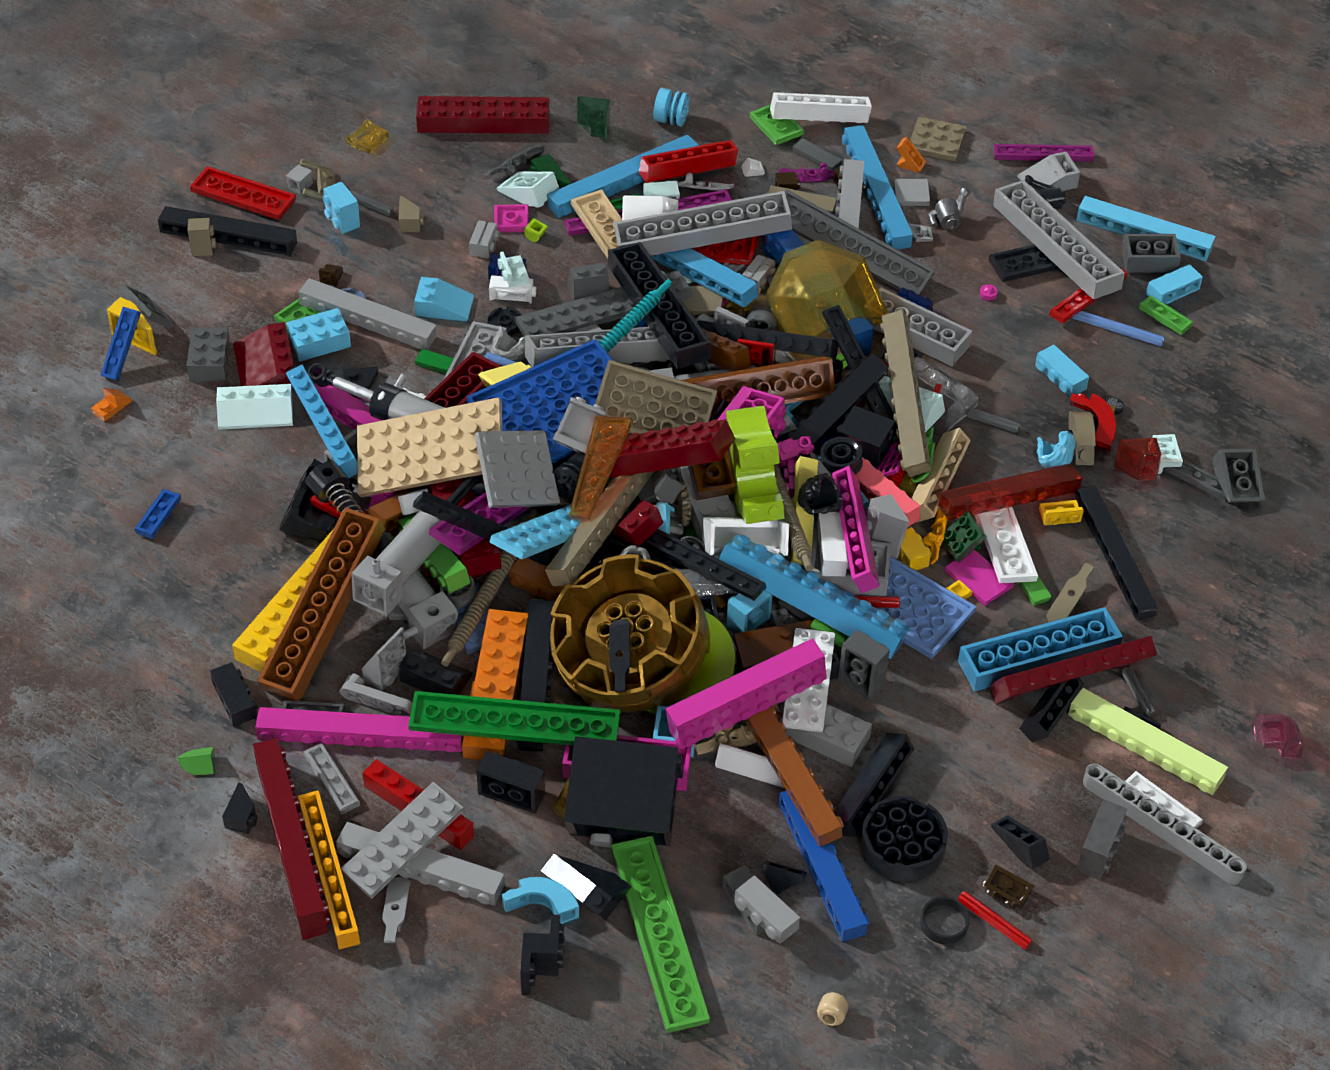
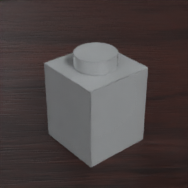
[286,165,313,195]

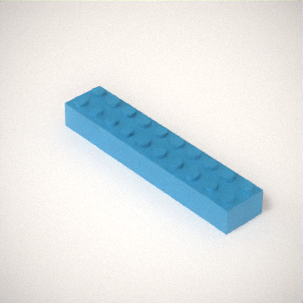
[719,534,910,659]

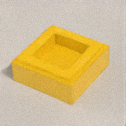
[946,580,973,600]

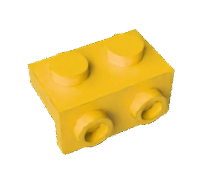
[1039,500,1084,525]

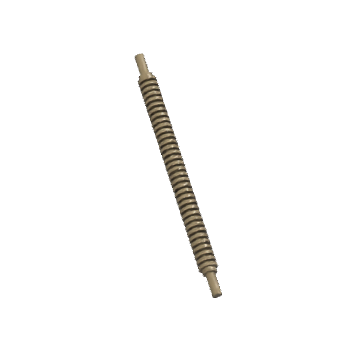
[774,464,813,571]
[441,509,539,667]

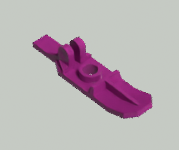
[778,163,834,182]

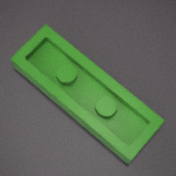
[1139,295,1193,335]

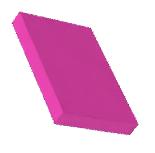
[945,550,1014,606]

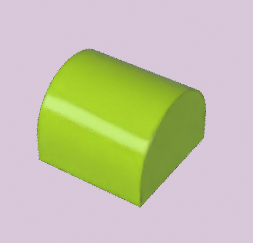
[524,218,548,242]

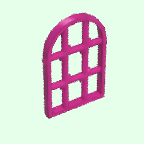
[878,441,903,477]

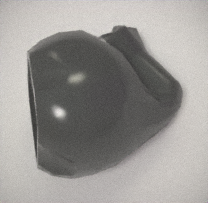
[746,310,778,331]

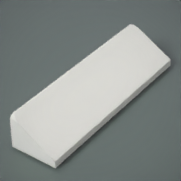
[715,743,784,788]

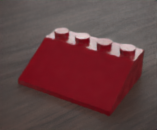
[233,322,294,388]

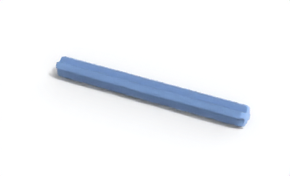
[1072,311,1164,346]

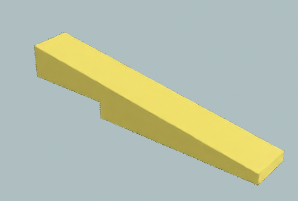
[791,456,818,566]

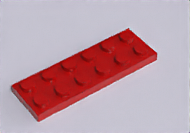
[190,166,296,220]

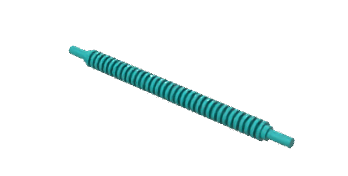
[599,279,673,353]

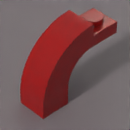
[1070,393,1116,451]

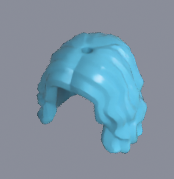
[1037,431,1076,473]

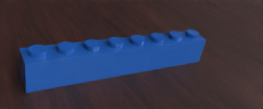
[779,791,869,942]

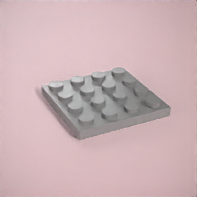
[475,431,560,508]

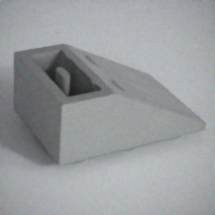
[1018,151,1080,191]
[362,627,406,692]

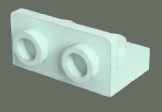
[497,252,529,288]
[1148,434,1183,474]

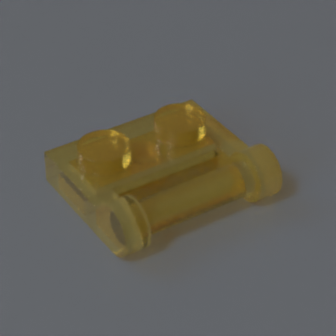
[345,119,389,154]

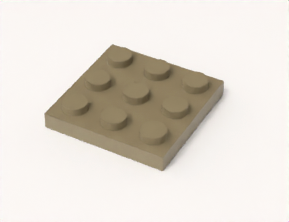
[910,117,966,162]

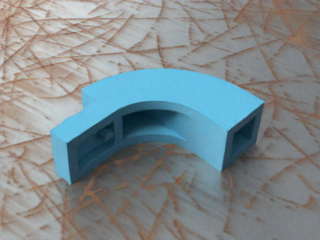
[502,877,579,924]

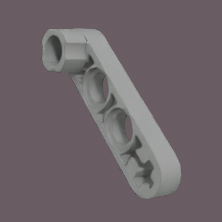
[340,673,412,717]

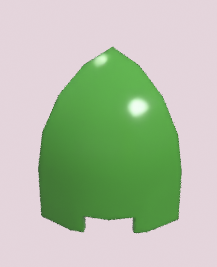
[177,747,215,775]

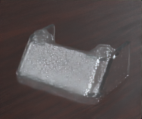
[914,358,979,430]

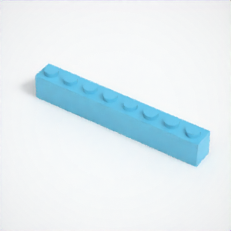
[1076,196,1216,261]

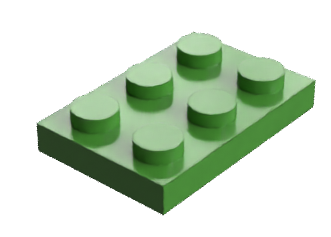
[749,105,804,145]

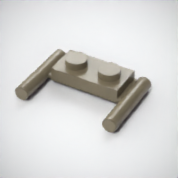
[300,159,335,201]

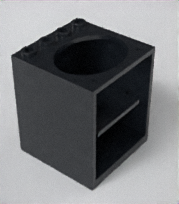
[564,736,684,846]

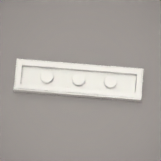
[1125,771,1203,829]

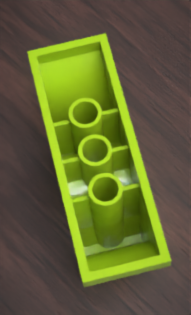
[726,406,785,524]

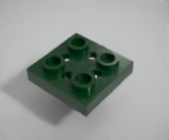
[943,510,987,563]

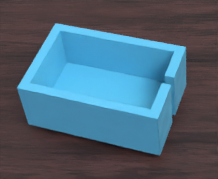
[286,308,351,362]

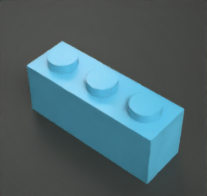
[1146,264,1203,304]
[1035,345,1089,398]

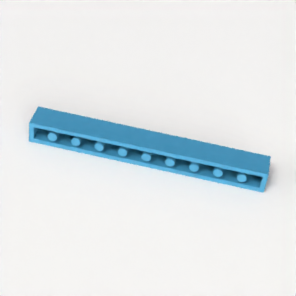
[842,125,913,249]
[547,134,699,219]

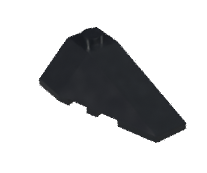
[541,854,632,921]

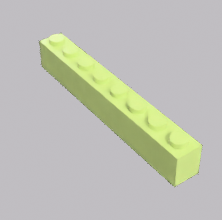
[1068,688,1228,795]

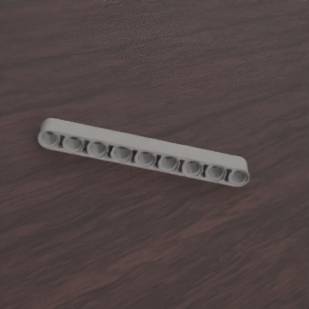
[1083,763,1247,885]

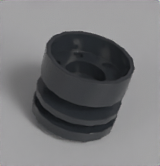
[552,452,602,503]

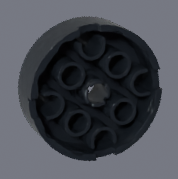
[861,796,948,882]

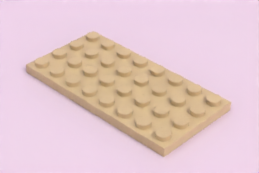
[357,397,503,497]

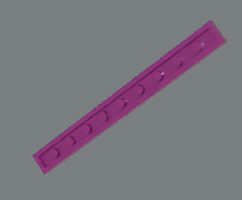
[564,189,732,236]

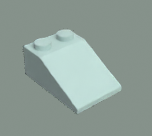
[497,172,560,208]

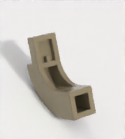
[1069,412,1096,465]

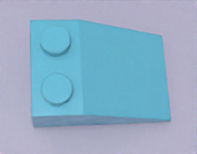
[414,277,474,322]

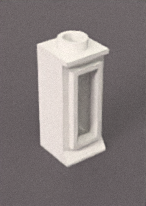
[489,276,536,304]

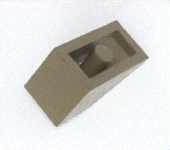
[399,196,424,232]

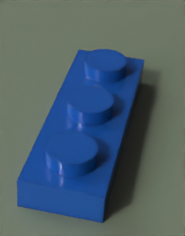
[135,489,181,539]

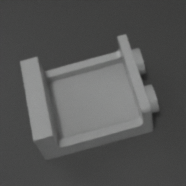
[553,397,606,455]

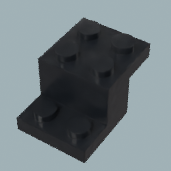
[520,915,565,995]

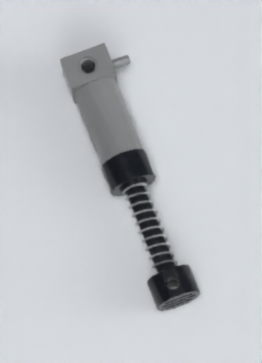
[306,461,458,650]

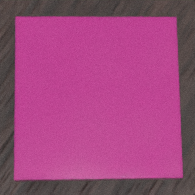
[494,204,529,232]

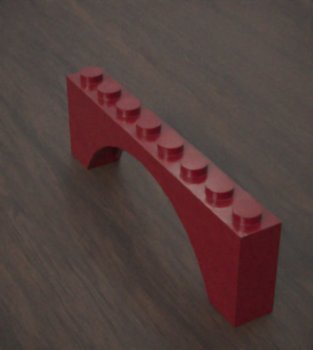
[989,636,1158,704]

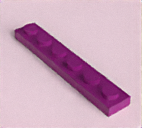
[993,144,1095,162]

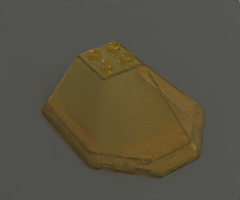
[765,239,889,357]

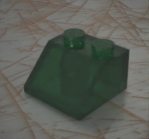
[577,96,610,138]

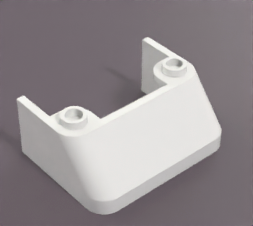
[703,517,789,556]

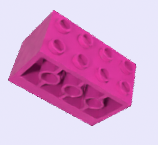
[717,386,786,457]

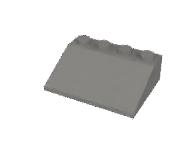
[810,534,892,596]

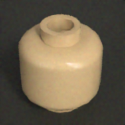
[817,992,849,1026]

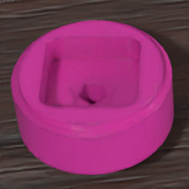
[979,284,998,301]

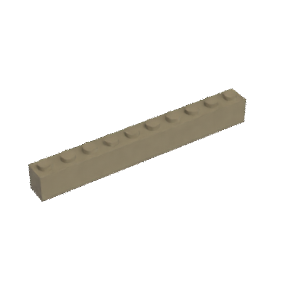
[881,310,931,477]
[545,471,655,586]

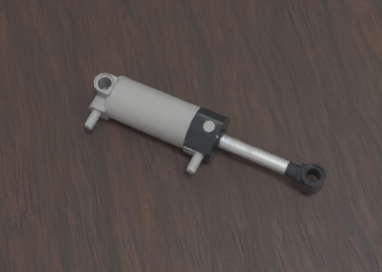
[308,363,444,421]

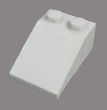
[622,196,678,221]

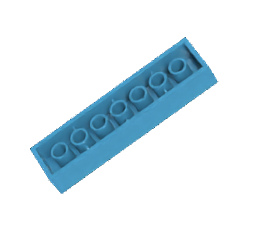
[958,607,1123,692]

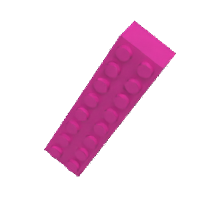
[666,638,827,749]

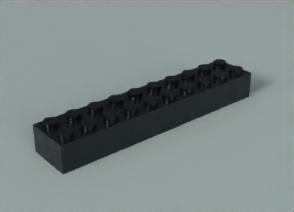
[608,242,711,369]

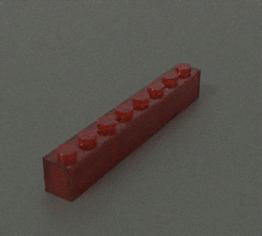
[938,463,1083,520]

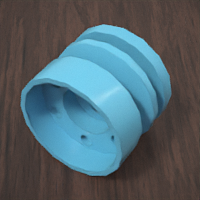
[653,88,689,127]

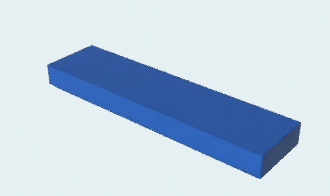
[100,307,141,381]

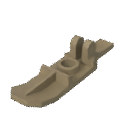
[1046,562,1094,623]

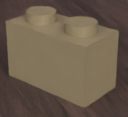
[188,218,217,256]

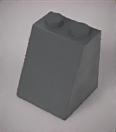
[567,263,609,301]

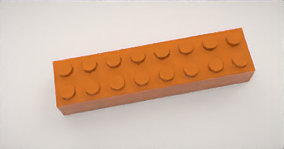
[462,609,528,760]

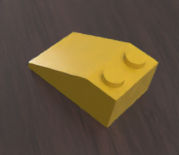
[107,297,157,356]

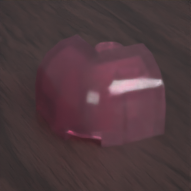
[1253,713,1304,758]

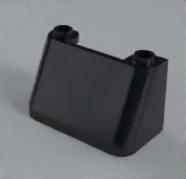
[278,459,355,541]

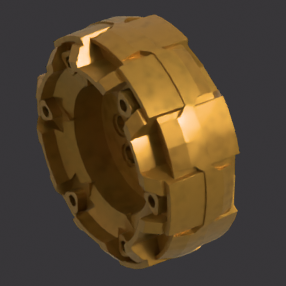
[550,554,710,713]

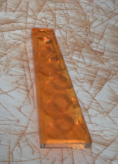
[569,416,633,520]

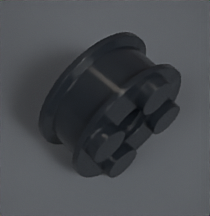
[820,437,863,477]

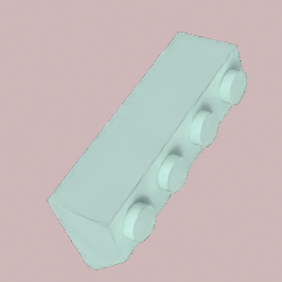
[865,376,945,432]
[216,384,293,429]

